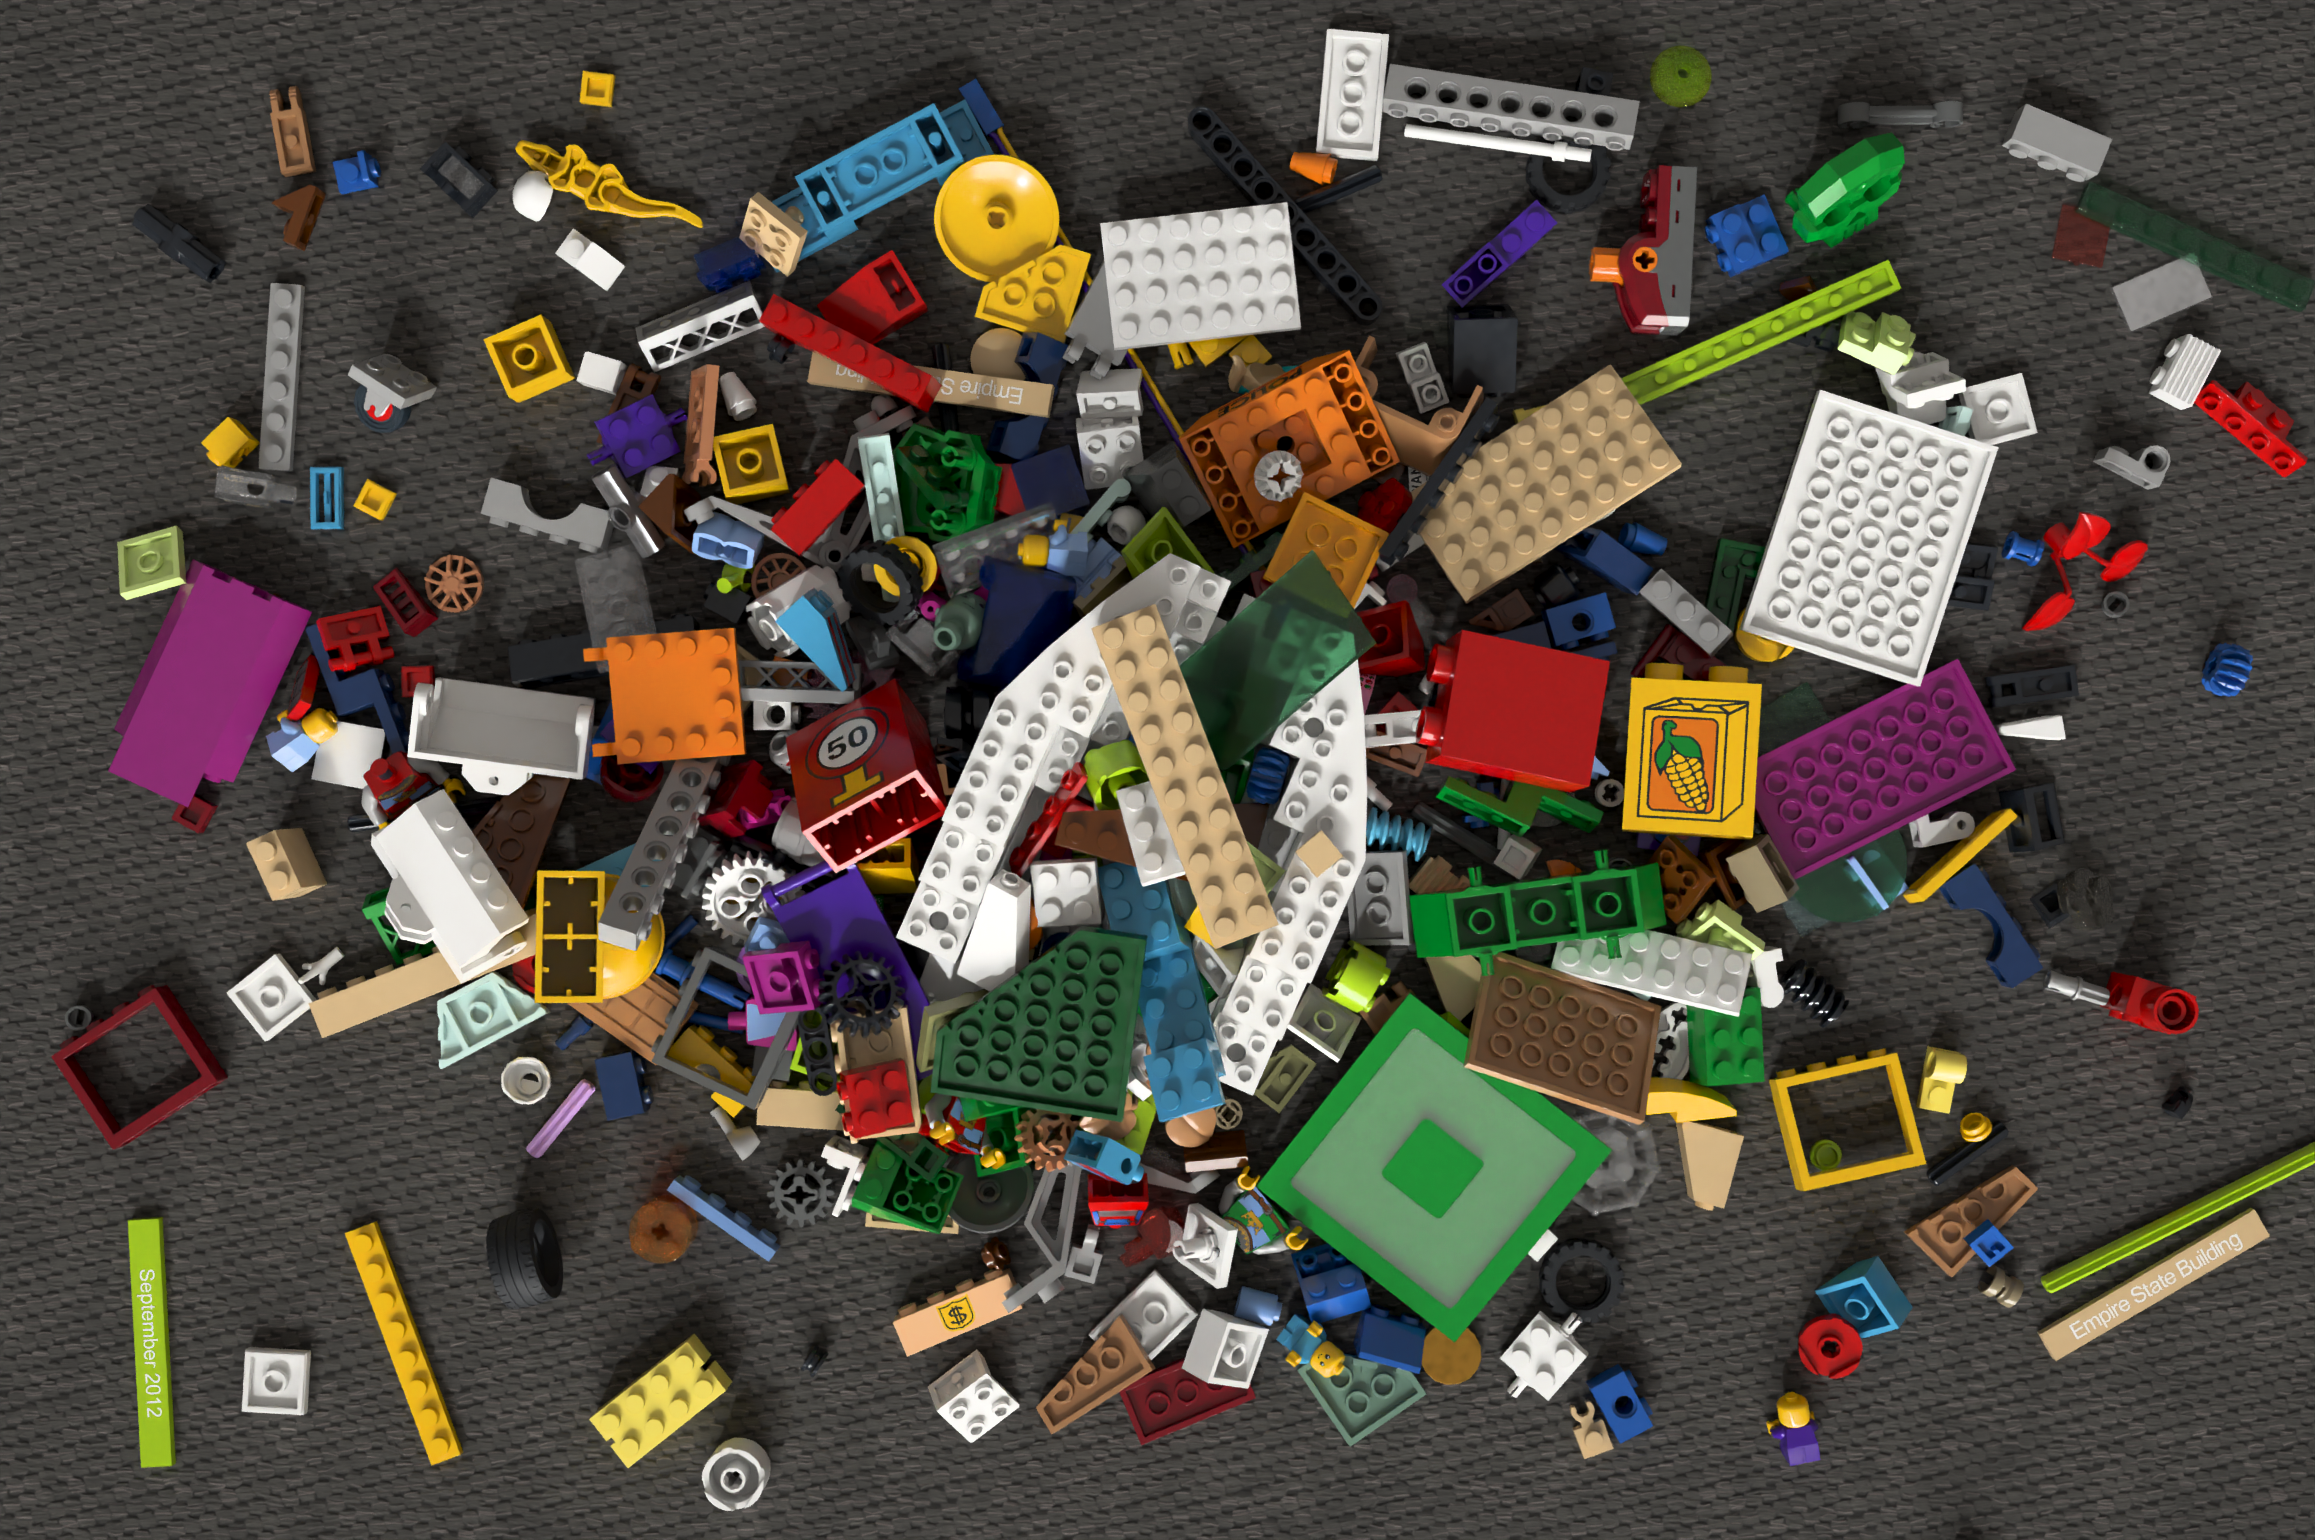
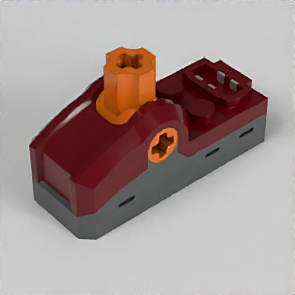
[1589,165,1697,336]

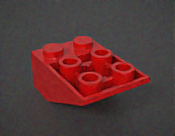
[817,250,929,345]

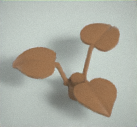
[1079,1042,1216,1147]

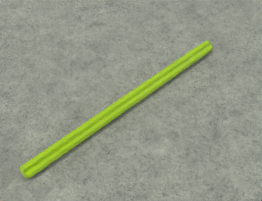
[2041,1142,2315,1293]

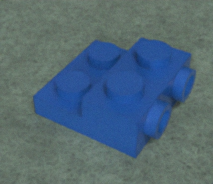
[1705,194,1789,278]

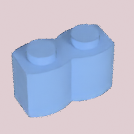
[692,512,764,569]

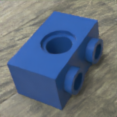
[1541,592,1616,651]
[1586,1364,1653,1444]

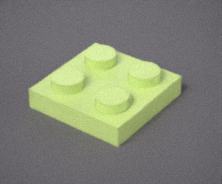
[117,526,186,600]

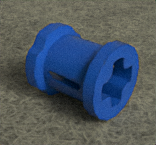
[2001,531,2044,567]

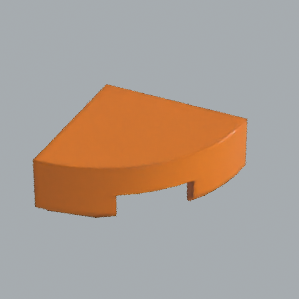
[1545,859,1582,876]

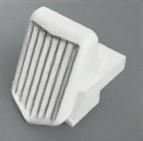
[1875,351,1966,425]

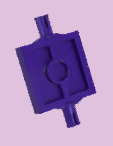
[587,394,687,479]

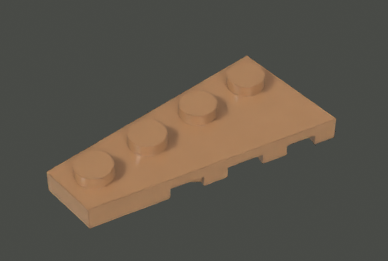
[1036,1314,1155,1434]

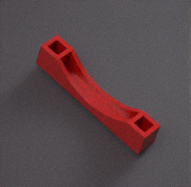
[759,294,942,413]

